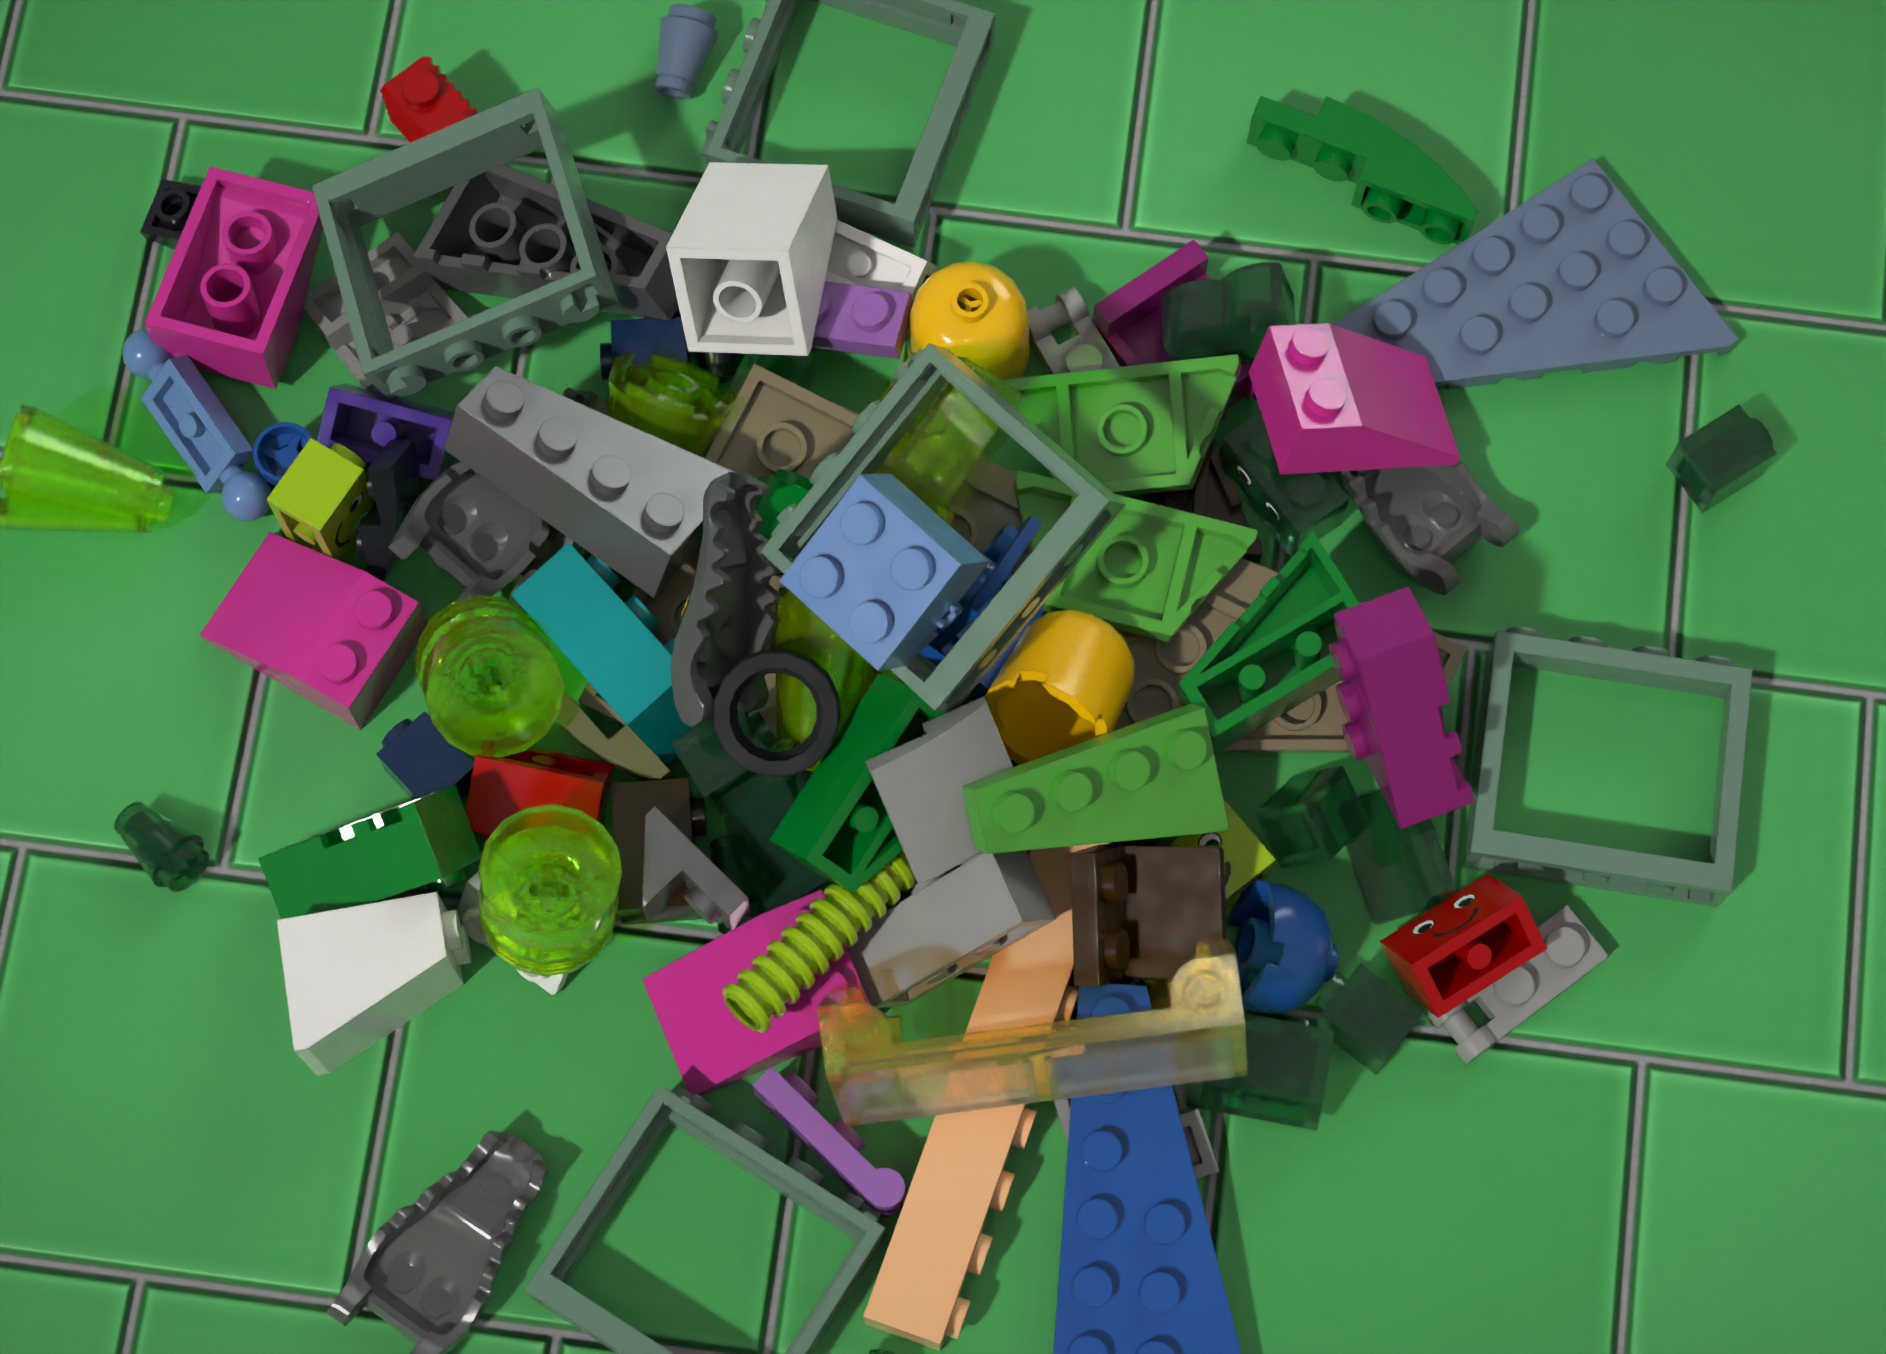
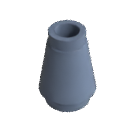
[655,4,719,100]

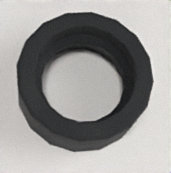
[713,648,840,777]

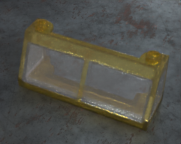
[817,939,1248,1127]

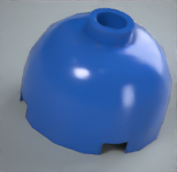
[1219,880,1338,1014]

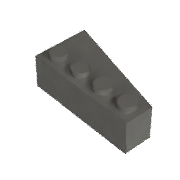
[413,164,678,320]

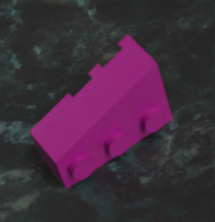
[1329,586,1474,829]

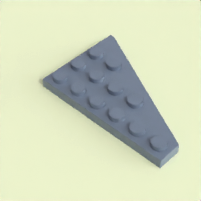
[1333,158,1739,390]

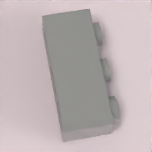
[846,850,1056,1009]

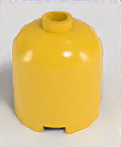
[907,261,1030,411]
[984,610,1135,764]

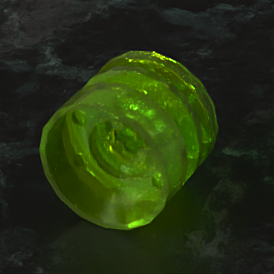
[414,595,564,758]
[478,804,622,976]

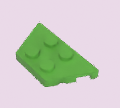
[998,354,1242,496]
[1013,470,1258,642]

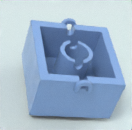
[779,473,990,671]

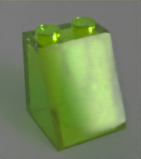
[873,352,1021,525]

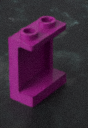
[1092,240,1261,424]

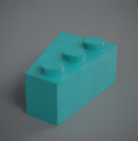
[511,542,714,766]

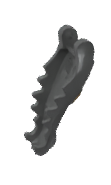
[388,461,550,619]
[1334,461,1520,595]
[670,472,781,726]
[327,1131,548,1354]

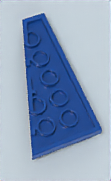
[1053,983,1241,1354]

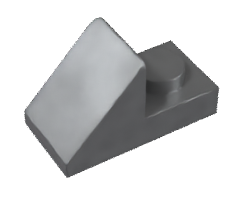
[642,806,751,931]

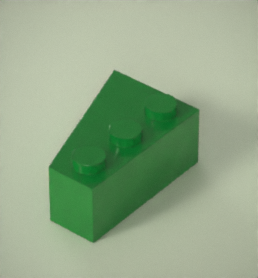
[769,673,948,893]
[258,784,483,919]

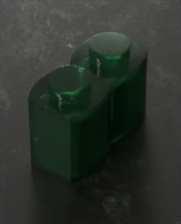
[1162,262,1296,361]

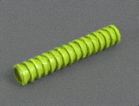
[722,850,915,1033]

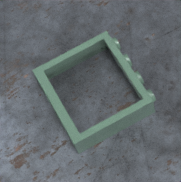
[700,0,995,248]
[312,88,618,400]
[760,343,1126,711]
[1461,627,1753,907]
[524,1085,886,1354]

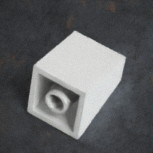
[666,162,838,356]
[277,892,472,1076]

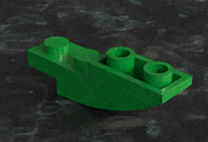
[1247,96,1479,245]

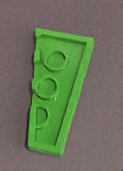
[962,703,1230,854]

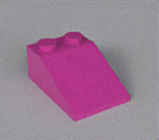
[144,166,323,389]
[1249,323,1460,475]
[199,532,430,730]
[642,890,873,1097]

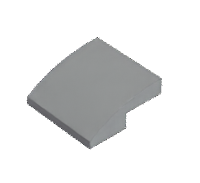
[303,232,468,393]
[865,697,1013,885]

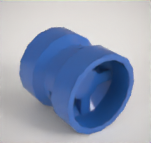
[252,422,313,491]

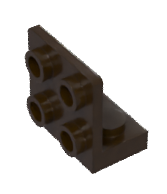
[1070,844,1228,987]

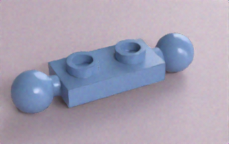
[122,329,272,521]

